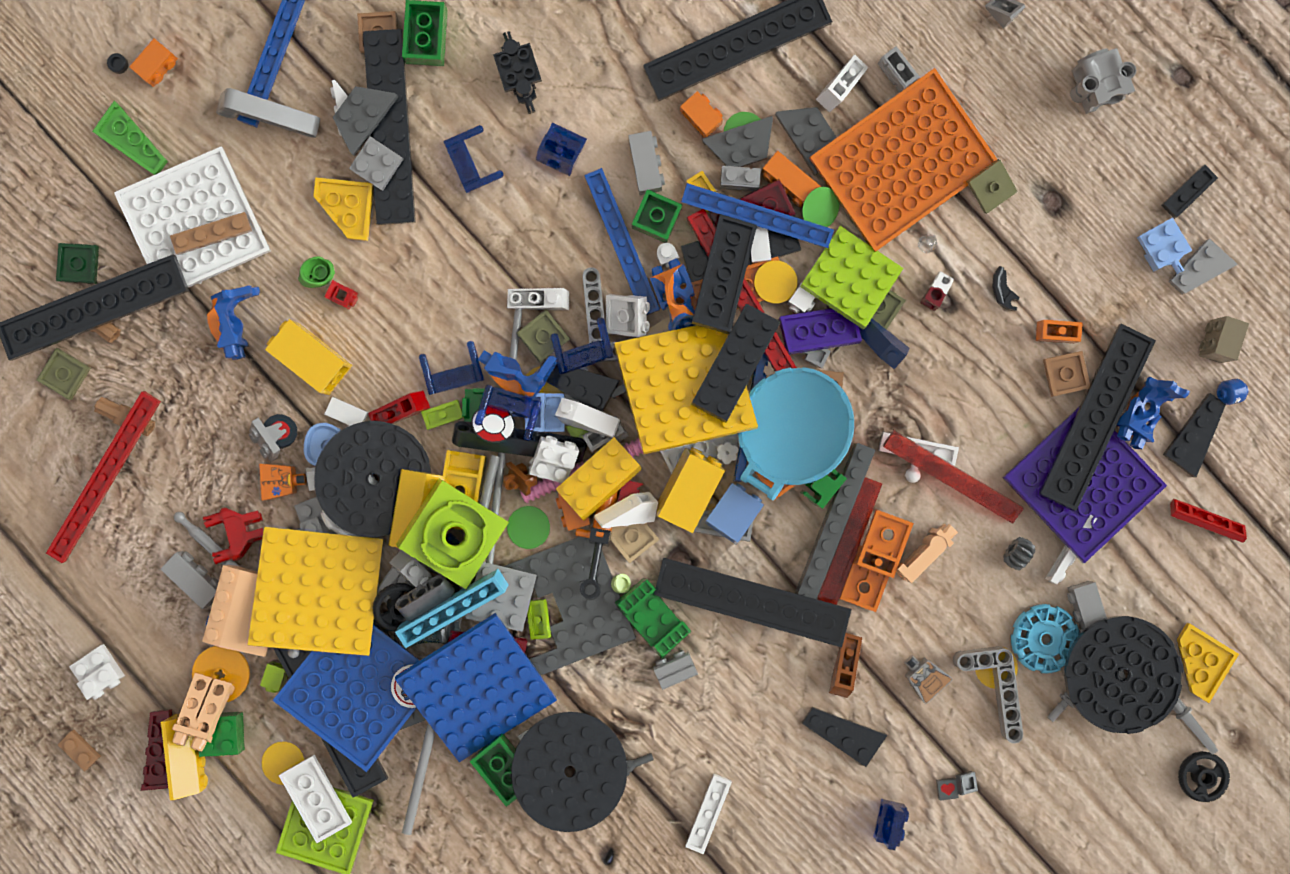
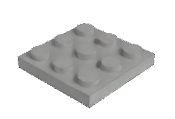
[465,562,537,632]

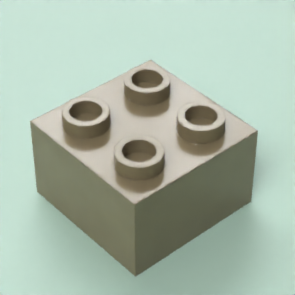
[1199,316,1249,363]

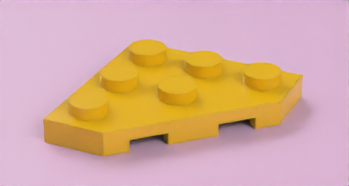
[313,177,374,241]
[1177,623,1239,703]

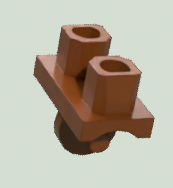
[503,462,537,496]

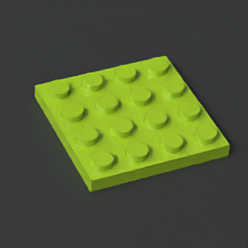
[800,226,904,330]
[276,787,374,874]

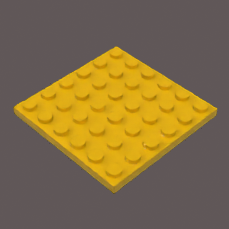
[614,325,758,455]
[248,527,383,656]

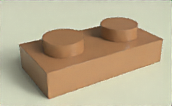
[58,730,101,772]

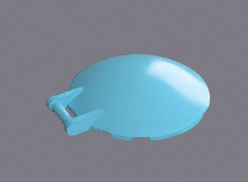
[738,367,854,500]

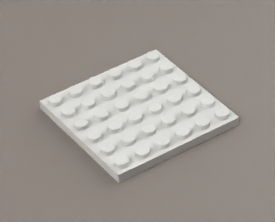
[114,146,271,288]

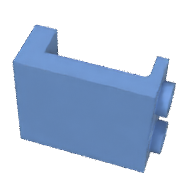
[705,483,764,545]

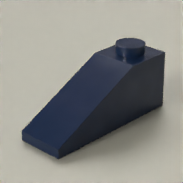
[858,319,910,369]

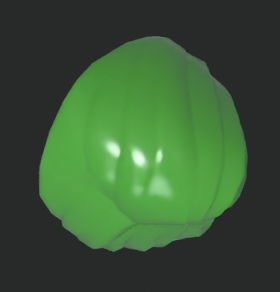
[298,256,335,288]

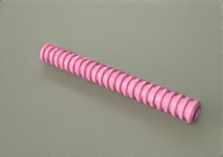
[520,438,643,503]

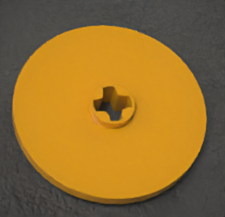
[192,646,250,702]

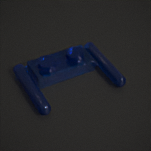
[443,125,504,193]
[551,317,614,374]
[419,341,484,395]
[475,385,542,441]

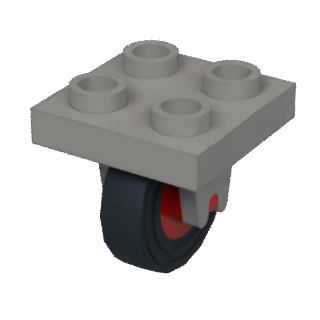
[249,414,297,463]

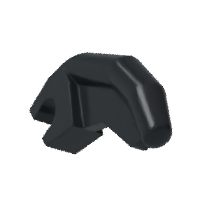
[992,266,1020,311]

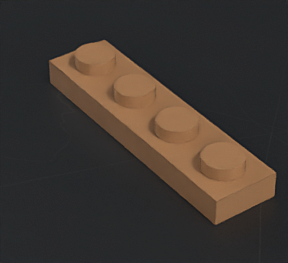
[170,212,252,255]

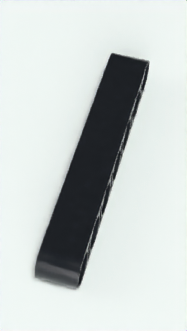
[452,421,587,463]

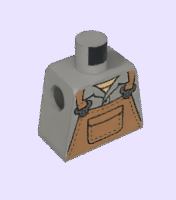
[904,655,953,704]

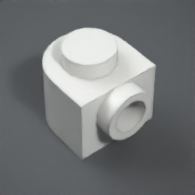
[657,243,679,268]

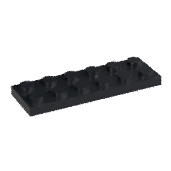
[691,214,757,334]
[681,230,801,282]
[691,304,780,423]

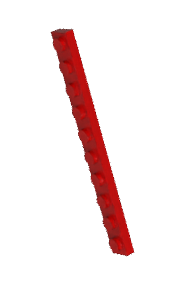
[687,209,797,372]
[46,391,161,563]

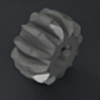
[1003,537,1035,570]

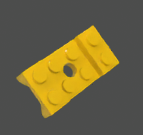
[443,450,487,530]

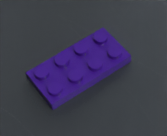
[778,309,862,355]

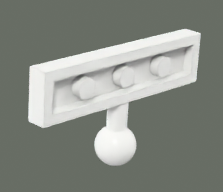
[878,432,959,483]

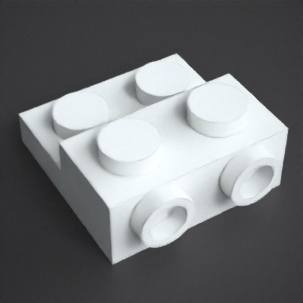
[606,294,650,337]
[529,436,579,483]
[69,644,125,700]

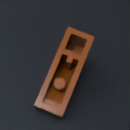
[829,633,862,698]

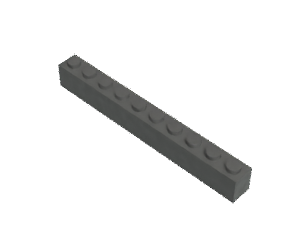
[795,443,876,599]

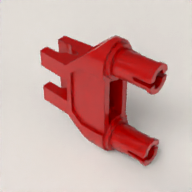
[203,507,264,564]

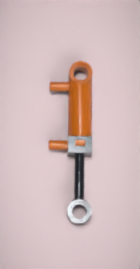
[575,490,619,600]

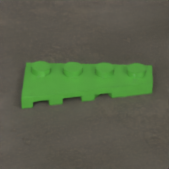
[92,101,168,175]

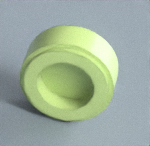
[611,574,631,594]

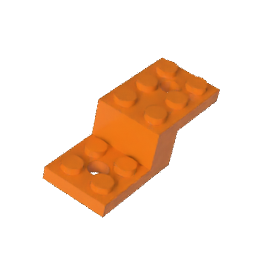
[839,509,914,612]

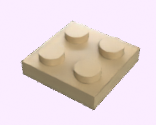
[611,523,659,563]

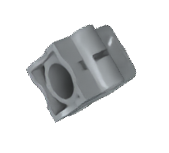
[1070,48,1137,114]

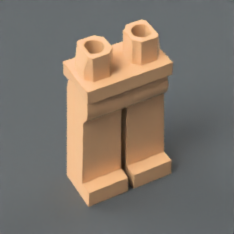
[896,523,958,583]
[173,673,235,752]

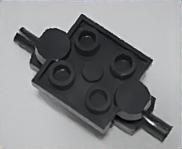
[493,31,542,114]

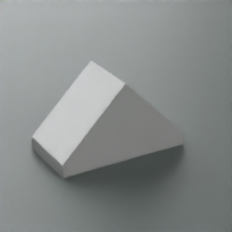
[985,0,1025,29]

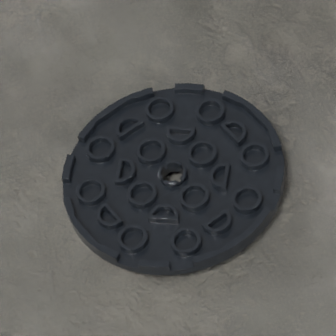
[314,421,431,537]
[1064,616,1183,734]
[511,712,627,832]

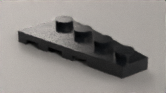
[541,359,620,412]
[1163,393,1226,477]
[802,707,888,767]

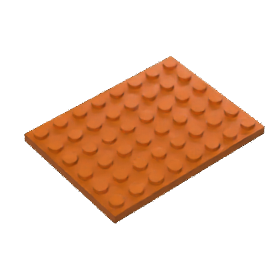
[809,68,997,252]

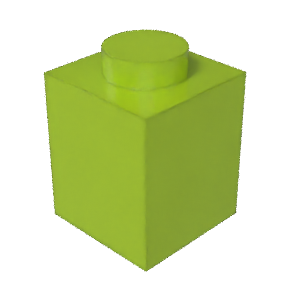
[260,661,288,693]

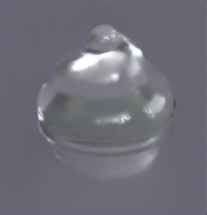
[918,234,938,253]

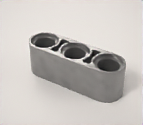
[395,574,454,621]

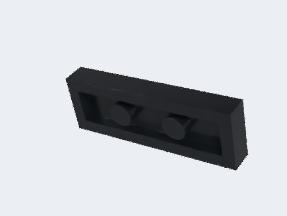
[1161,164,1218,219]

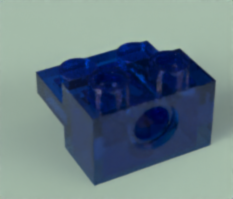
[536,122,587,176]
[873,799,909,851]

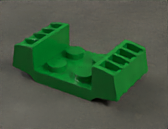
[615,578,691,659]

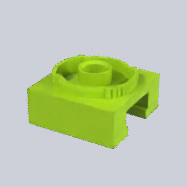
[396,478,509,589]

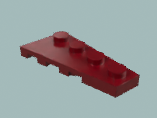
[710,179,796,226]
[141,709,173,791]

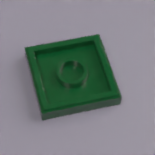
[56,243,99,284]

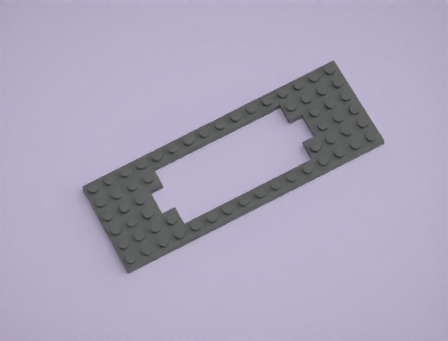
[373,537,636,730]

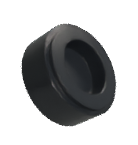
[107,53,128,74]

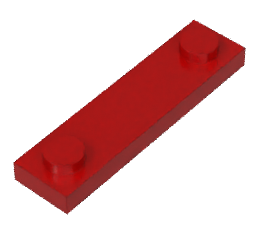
[1170,499,1247,543]

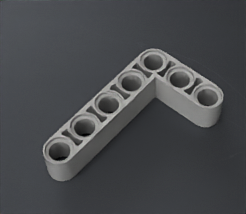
[216,88,321,138]
[583,267,618,363]
[953,646,1023,743]

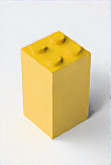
[265,319,353,395]
[656,447,725,533]

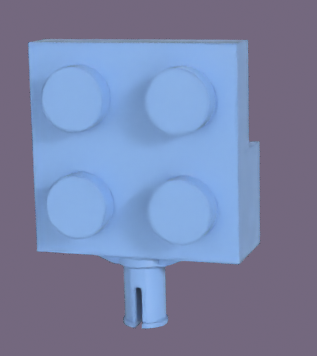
[1137,218,1192,274]
[512,393,565,432]

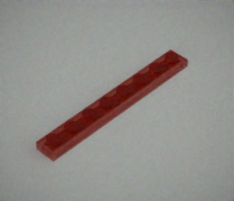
[883,429,1024,524]
[817,477,882,605]

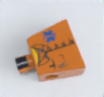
[259,464,307,500]

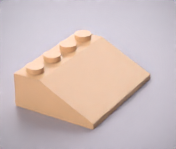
[202,565,268,657]

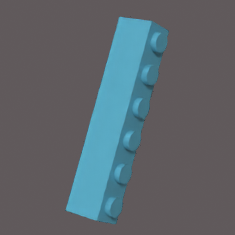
[395,569,509,648]

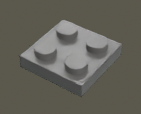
[349,137,403,191]

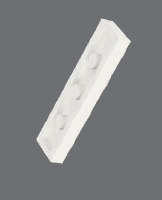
[1045,515,1097,584]
[685,773,732,854]

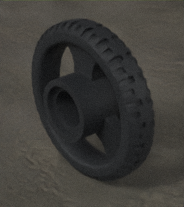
[373,583,415,632]
[1178,751,1230,802]

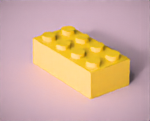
[556,437,642,521]

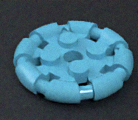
[1011,604,1080,674]

